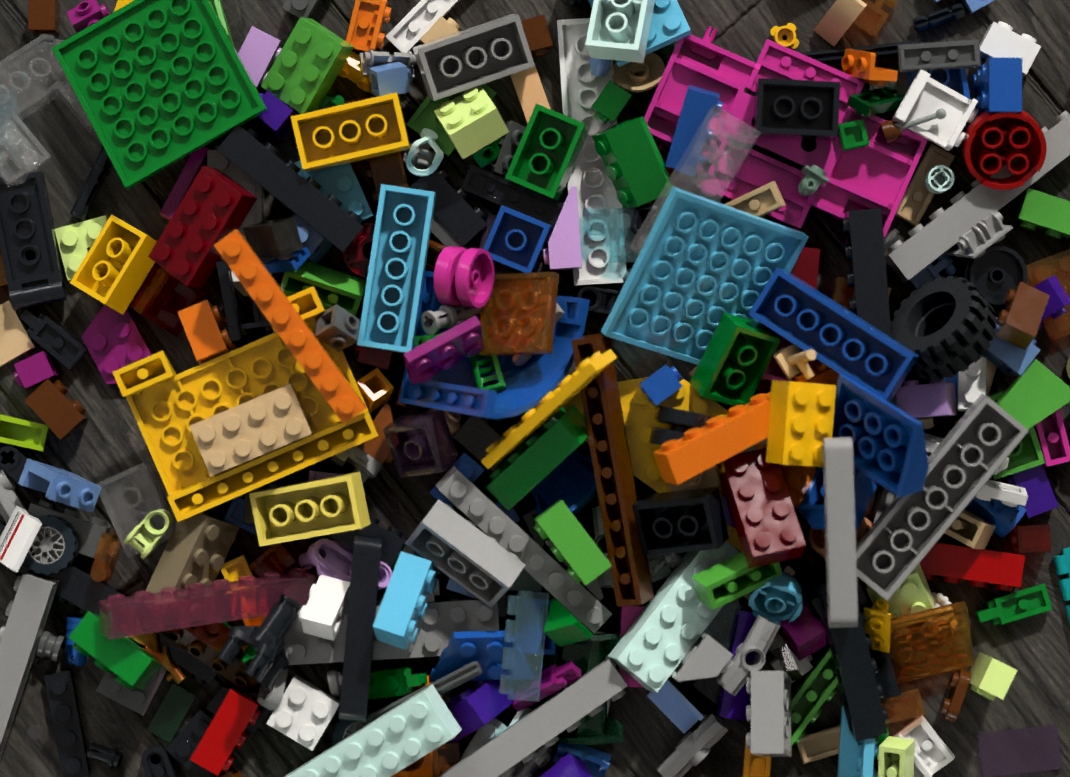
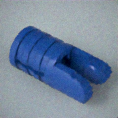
[65,616,87,667]

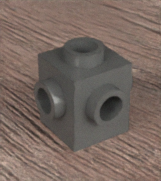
[315,304,360,352]

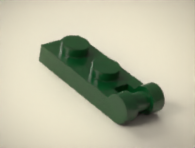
[847,86,906,117]

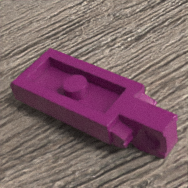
[513,661,581,712]

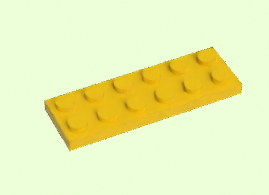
[481,349,617,469]

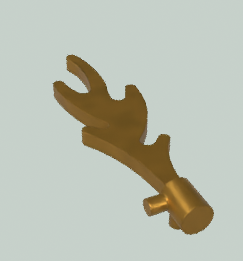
[117,604,186,684]

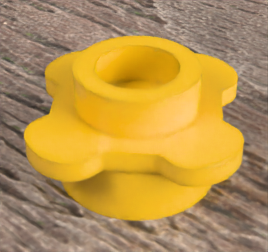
[770,23,799,49]

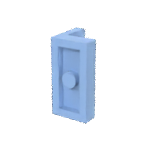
[647,679,704,734]

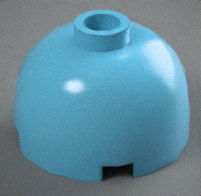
[748,572,803,624]

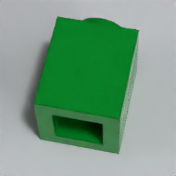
[591,80,632,125]

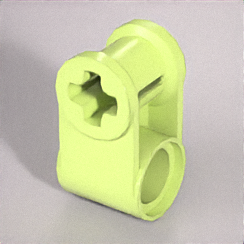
[123,509,173,560]

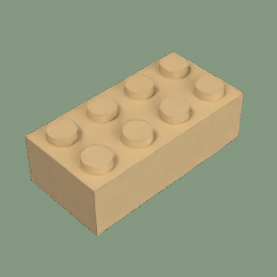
[190,383,313,476]

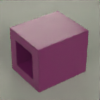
[13,351,59,389]

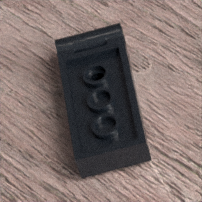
[0,171,67,310]

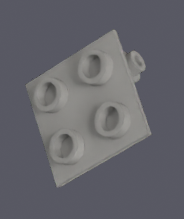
[943,212,1013,259]

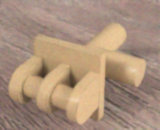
[773,343,816,380]

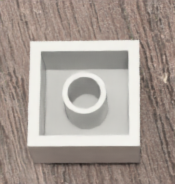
[266,674,340,751]

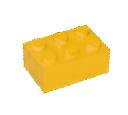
[70,214,157,315]
[766,380,836,467]

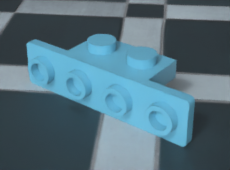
[837,706,878,777]

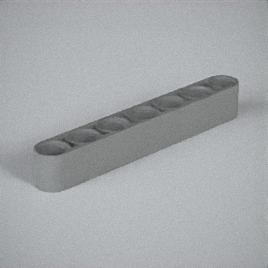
[823,437,858,628]

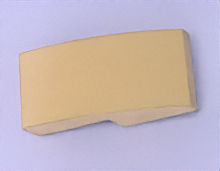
[814,0,867,46]

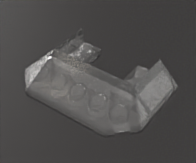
[0,34,94,186]

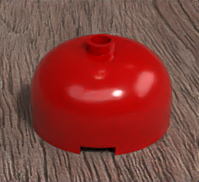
[963,110,1047,190]

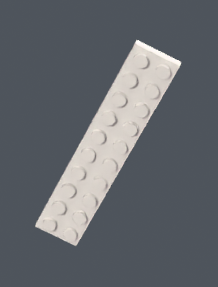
[557,18,627,286]

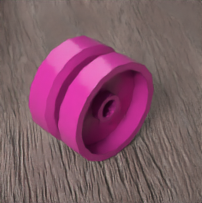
[434,246,494,308]

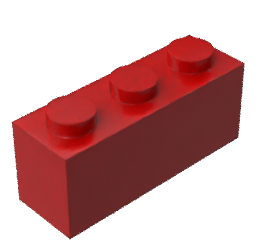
[190,687,262,776]

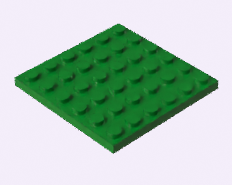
[52,0,268,189]

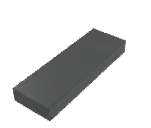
[897,39,981,73]

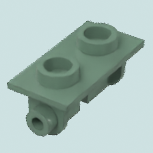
[798,165,830,196]

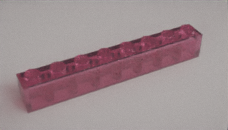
[99,568,315,639]

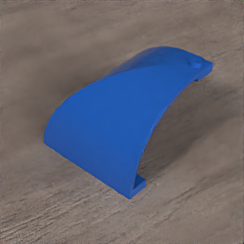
[399,271,590,419]

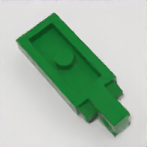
[975,583,1052,625]
[369,667,428,699]

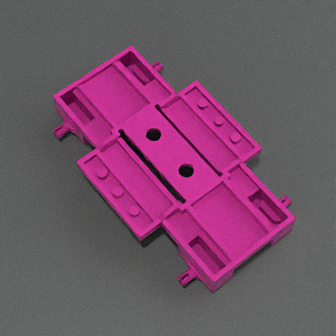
[644,26,928,245]

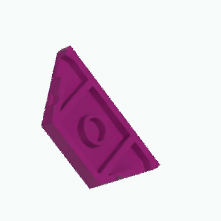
[82,304,152,384]

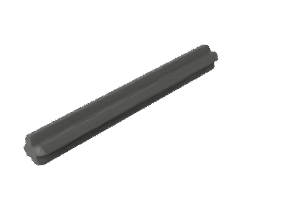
[363,661,483,726]

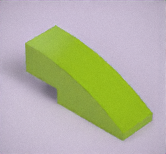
[0,414,48,451]

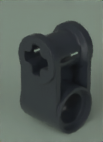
[576,286,621,317]
[0,445,36,493]

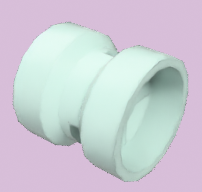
[924,165,955,194]

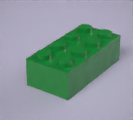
[486,404,588,511]

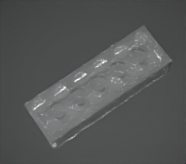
[629,105,762,254]

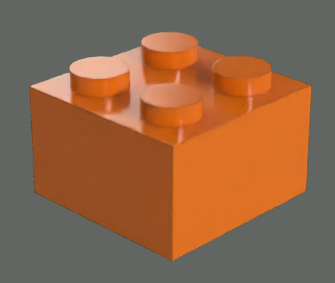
[178,300,237,364]

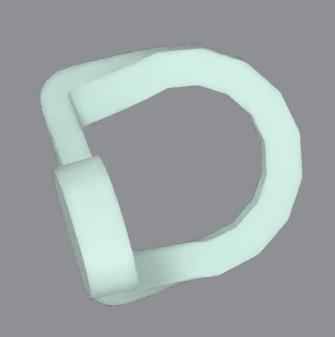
[406,128,444,177]

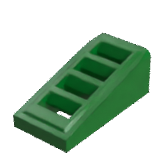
[469,340,506,391]

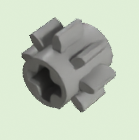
[403,140,435,170]

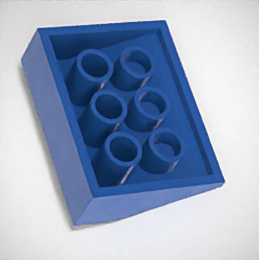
[832,374,929,497]

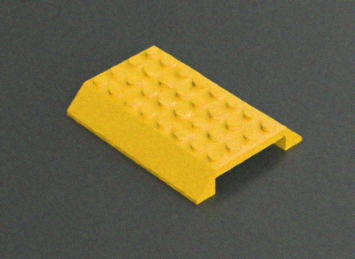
[112,286,378,522]

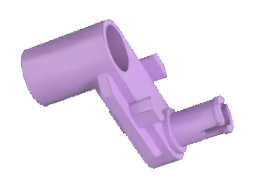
[298,539,392,590]

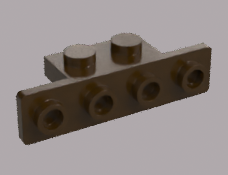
[159,613,256,692]

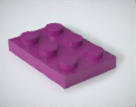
[404,316,484,385]

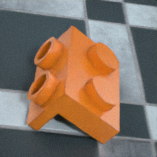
[346,0,392,52]
[841,49,898,86]

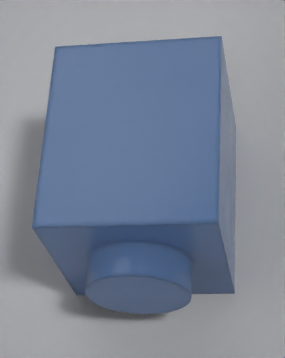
[368,61,412,97]

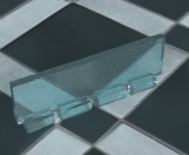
[499,590,549,702]

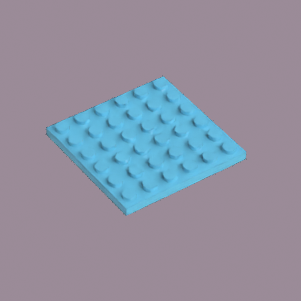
[601,187,809,365]

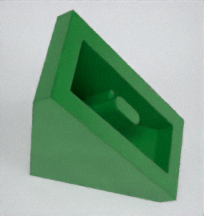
[544,597,593,646]

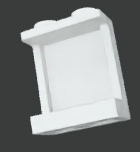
[892,69,978,151]

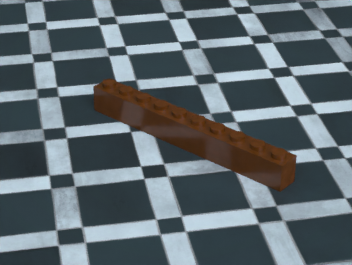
[571,333,654,607]

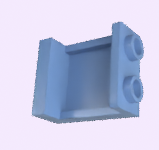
[18,458,102,512]

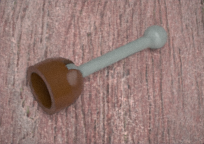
[881,109,946,144]

